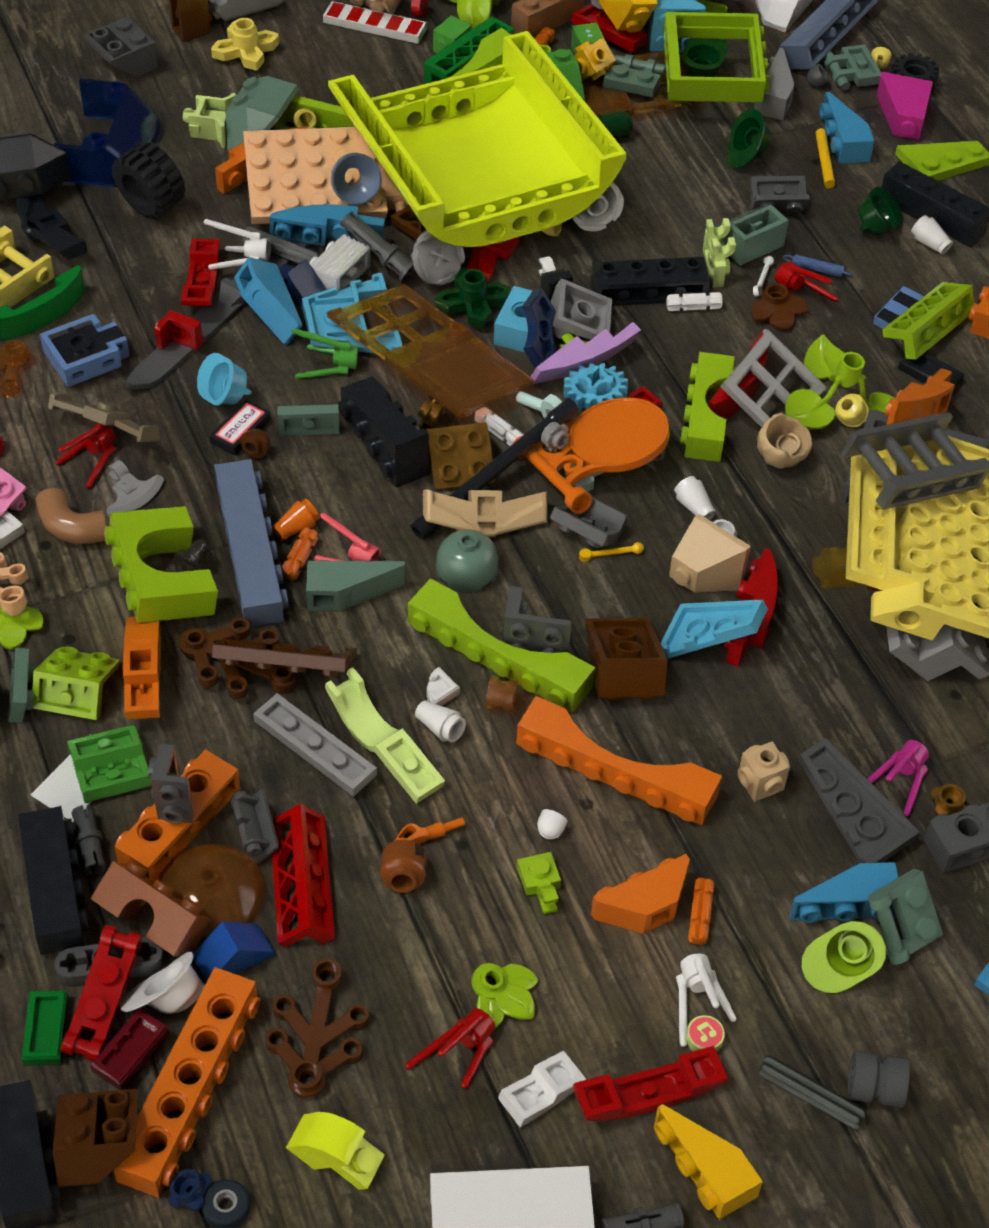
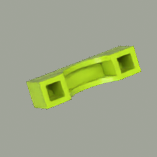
[680,352,735,462]

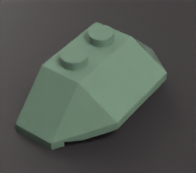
[225,76,299,150]

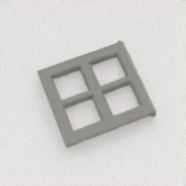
[720,329,827,427]

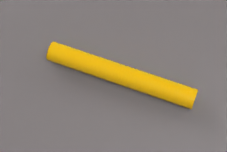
[815,128,835,189]

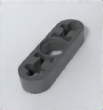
[54,937,164,986]

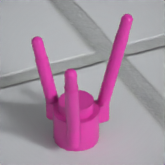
[867,740,929,817]

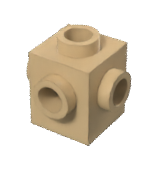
[738,741,790,802]

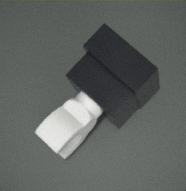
[538,256,573,301]

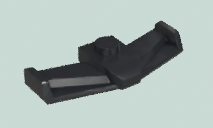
[14,194,88,260]

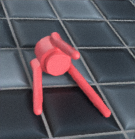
[314,513,381,561]

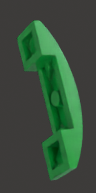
[0,265,85,341]

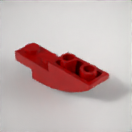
[724,548,778,667]

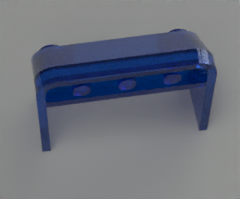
[53,78,161,187]

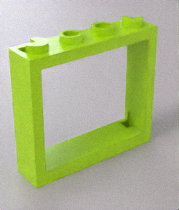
[663,12,770,102]

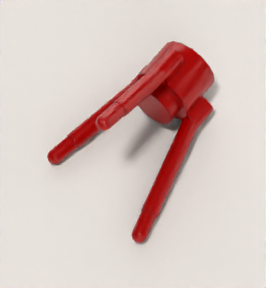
[775,262,838,316]
[55,423,116,488]
[405,1008,495,1089]

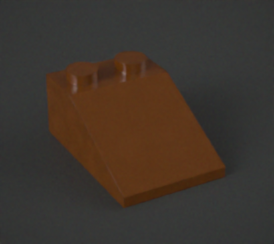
[585,618,668,700]

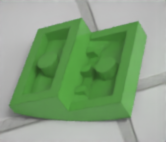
[67,724,152,803]

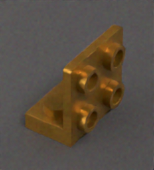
[426,422,496,490]

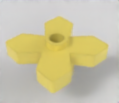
[211,18,279,70]

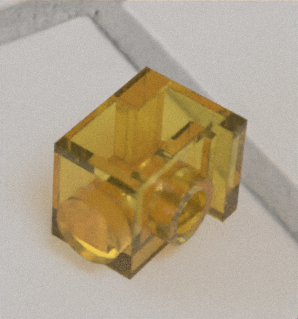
[812,547,859,588]

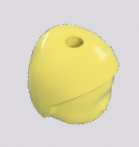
[835,394,869,427]

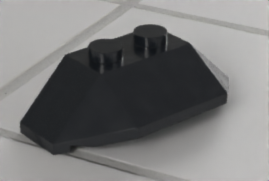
[0,133,73,200]

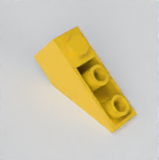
[654,1104,763,1220]

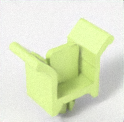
[183,93,236,148]

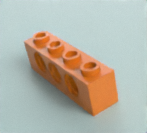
[114,749,241,882]

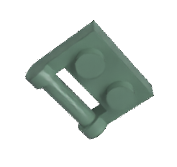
[868,869,943,965]

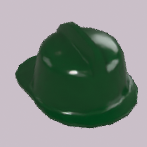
[682,38,728,77]
[726,109,771,169]
[858,186,902,235]

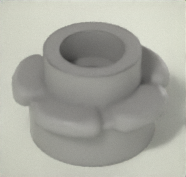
[541,422,569,451]

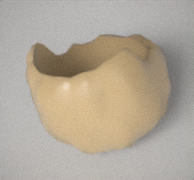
[757,413,812,469]

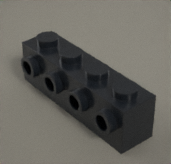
[882,161,989,248]
[590,257,710,306]
[18,806,90,955]

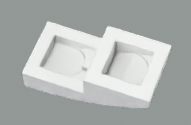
[498,1050,586,1128]

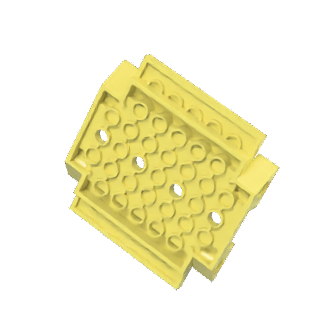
[846,436,989,641]

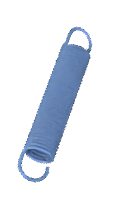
[783,254,853,278]

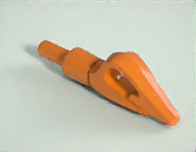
[394,817,466,844]

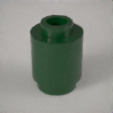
[598,110,633,139]

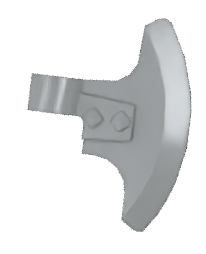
[107,460,164,517]

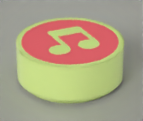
[686,1015,725,1052]

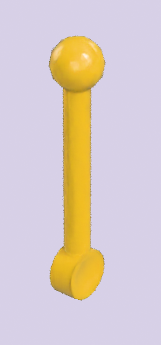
[579,542,644,562]

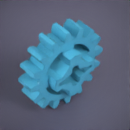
[564,363,628,410]

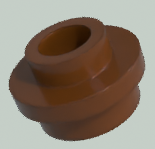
[240,429,270,459]

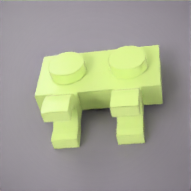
[703,218,736,288]

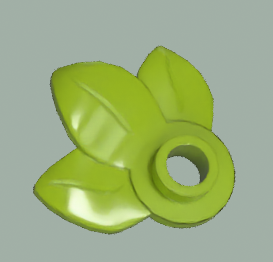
[0,605,43,650]
[471,963,538,1028]

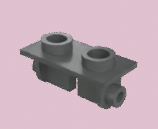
[231,789,279,866]

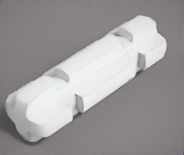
[666,292,723,312]
[474,406,524,446]

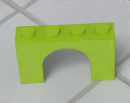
[104,506,218,623]

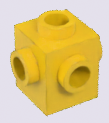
[574,38,616,81]

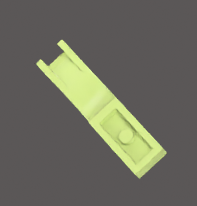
[325,667,445,804]

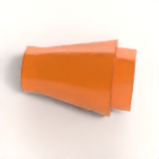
[272,499,320,542]

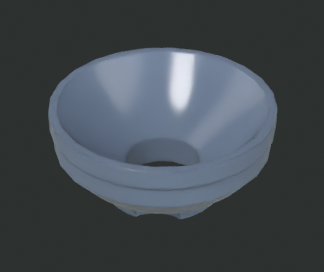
[330,153,382,205]

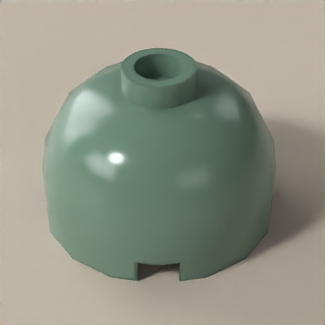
[436,529,499,593]

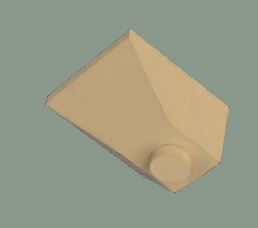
[669,513,751,593]

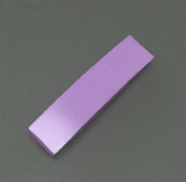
[529,322,641,384]

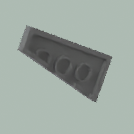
[799,738,920,863]

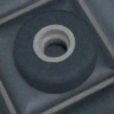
[202,1179,250,1228]

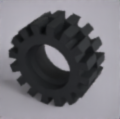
[891,53,939,95]

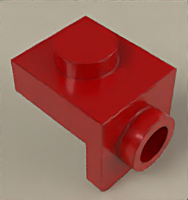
[154,310,203,350]

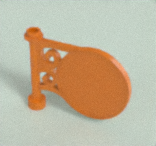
[513,398,670,514]

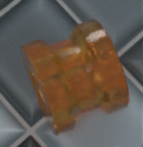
[485,675,518,713]

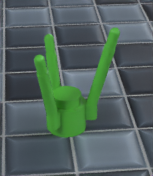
[291,328,358,379]

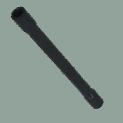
[410,398,579,539]

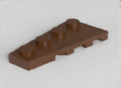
[212,639,357,676]

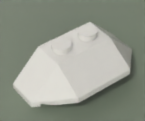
[755,0,813,33]

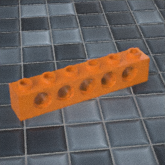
[113,967,261,1198]

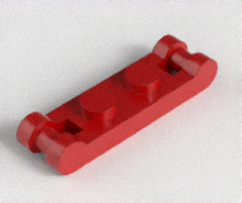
[61,925,142,1062]

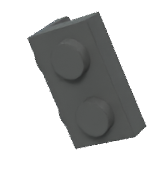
[750,176,810,214]
[550,495,628,548]
[148,744,194,823]

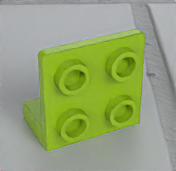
[32,647,120,720]

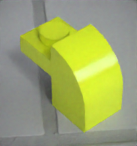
[286,1112,385,1190]

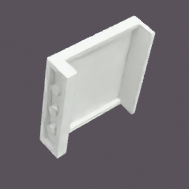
[430,1166,595,1228]

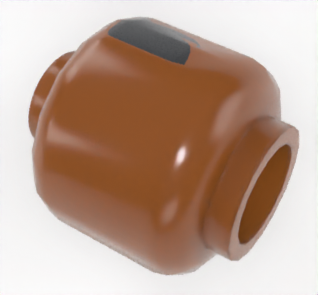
[380,839,427,893]

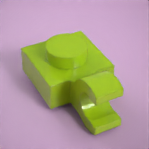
[517,852,561,914]

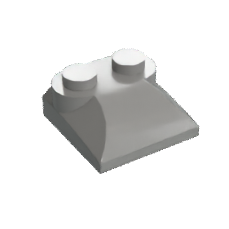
[550,278,612,339]

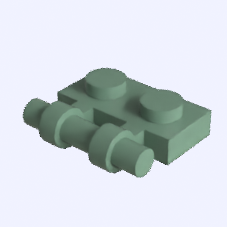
[823,44,881,91]
[603,54,666,97]

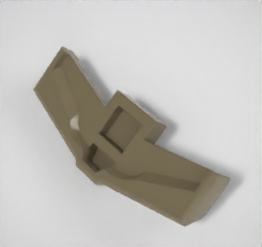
[48,392,160,442]

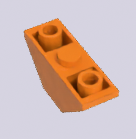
[591,854,690,934]

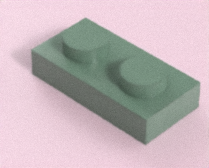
[277,404,340,436]
[8,648,35,723]

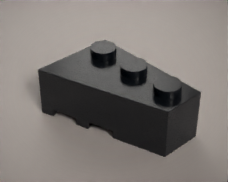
[0,1080,62,1228]

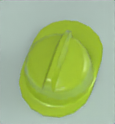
[802,921,886,993]

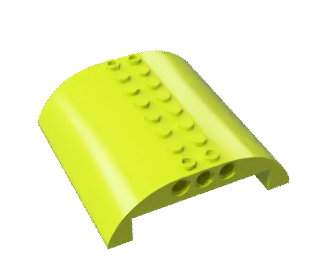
[328,31,627,247]

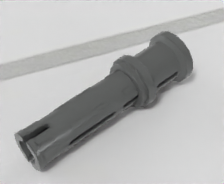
[341,211,415,282]

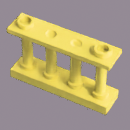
[0,225,55,308]

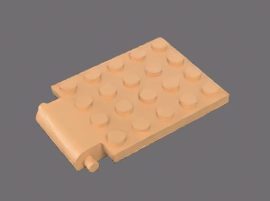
[243,127,408,224]

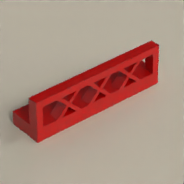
[272,803,335,948]

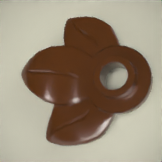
[751,283,808,330]

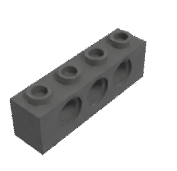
[923,802,989,874]

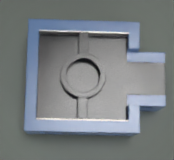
[40,314,130,388]

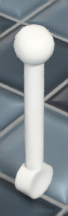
[753,256,774,297]

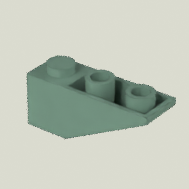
[306,560,405,611]

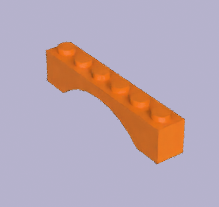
[516,696,722,826]

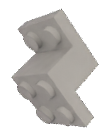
[886,624,989,681]

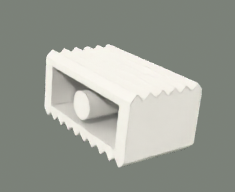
[310,234,370,291]

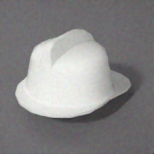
[120,952,205,1014]

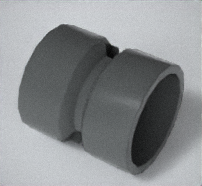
[847,1050,910,1108]

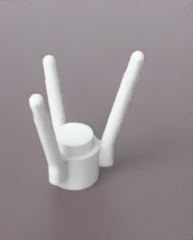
[204,219,271,270]
[676,953,736,1047]

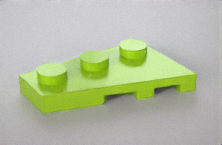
[895,141,989,181]

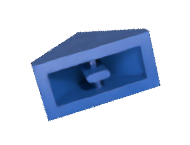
[193,921,274,983]

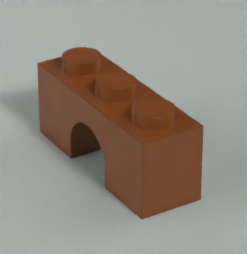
[91,860,212,957]

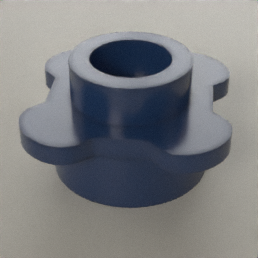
[168,1169,212,1211]

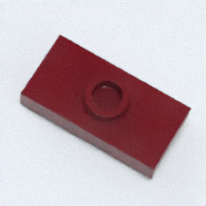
[90,1008,170,1090]

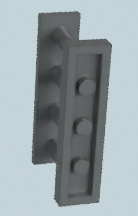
[841,412,989,510]

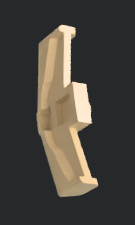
[423,490,547,538]

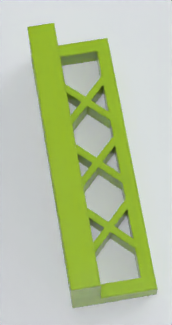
[274,95,355,130]
[882,282,974,360]

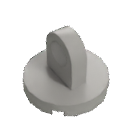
[410,230,465,285]

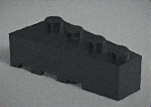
[338,376,429,488]

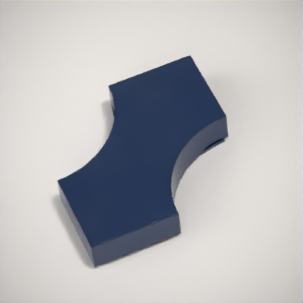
[522,288,557,369]

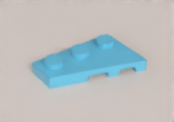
[660,600,768,659]

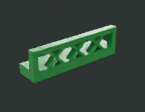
[423,16,515,84]

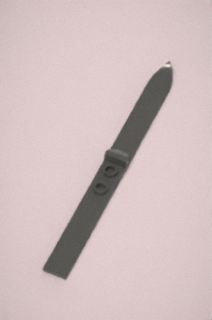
[125,241,312,390]

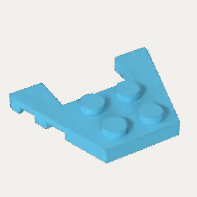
[302,273,403,356]

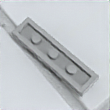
[253,693,377,797]

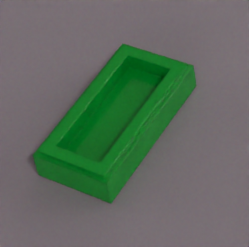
[21,990,69,1066]

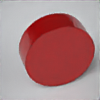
[411,0,428,18]

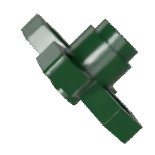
[435,268,511,329]

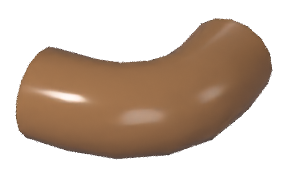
[35,488,107,545]

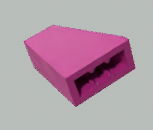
[876,72,933,140]

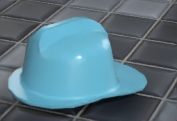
[197,353,252,406]

